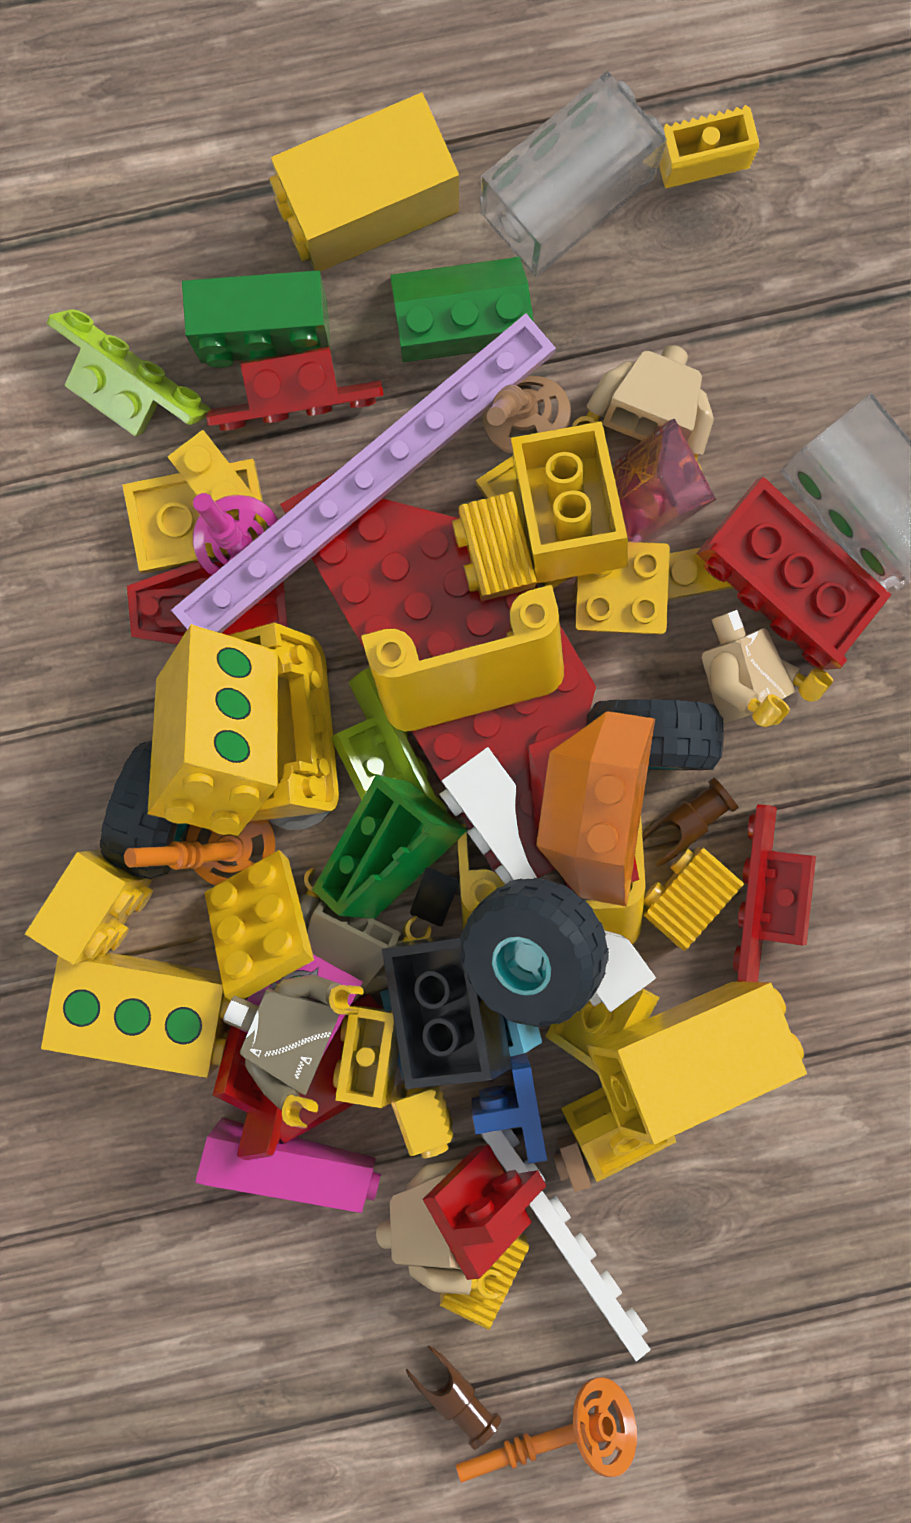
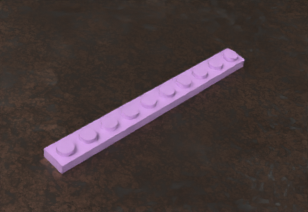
[171,314,556,633]

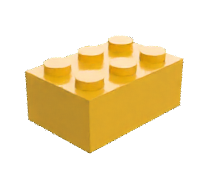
[511,421,628,583]
[25,850,154,965]

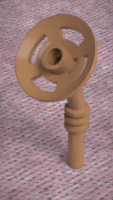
[483,376,571,454]

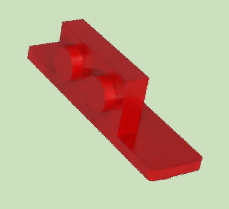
[206,347,384,431]
[733,804,816,982]
[212,1025,283,1160]

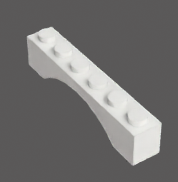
[440,747,656,1012]

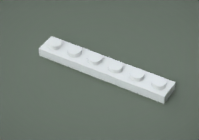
[481,1129,650,1361]

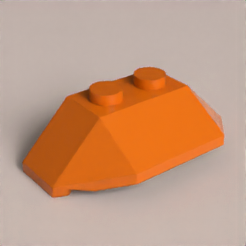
[536,711,655,906]

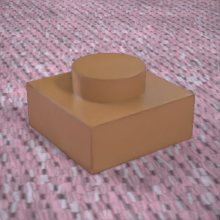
[553,1134,592,1193]

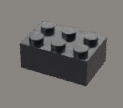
[382,933,512,1089]

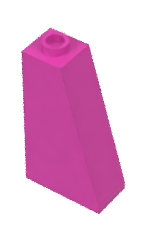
[195,1118,381,1213]

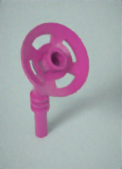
[193,493,278,575]

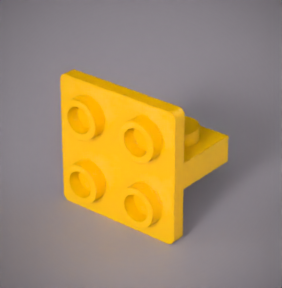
[573,542,670,635]

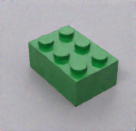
[182,270,331,368]

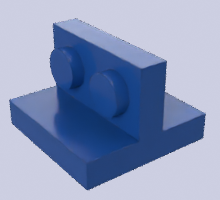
[471,1053,547,1164]

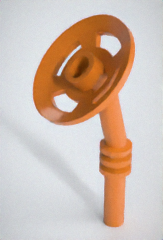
[124,819,276,886]
[455,1377,637,1483]

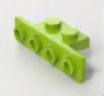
[46,309,211,437]
[331,668,447,812]

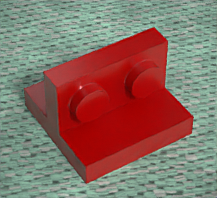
[422,1144,547,1280]

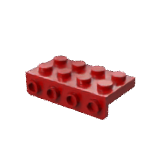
[696,477,892,670]

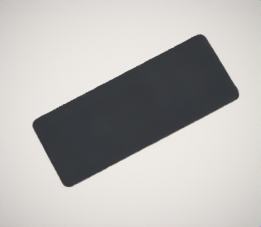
[410,867,460,927]

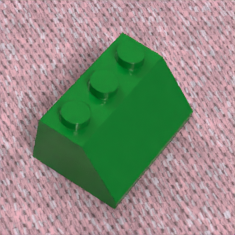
[390,257,534,363]

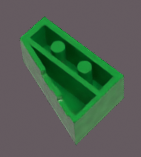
[312,775,468,919]

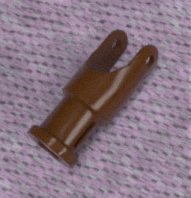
[642,777,739,867]
[406,1345,502,1450]

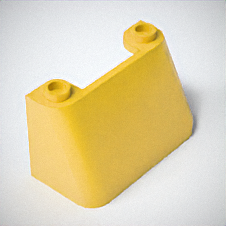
[361,585,564,731]
[228,623,339,821]

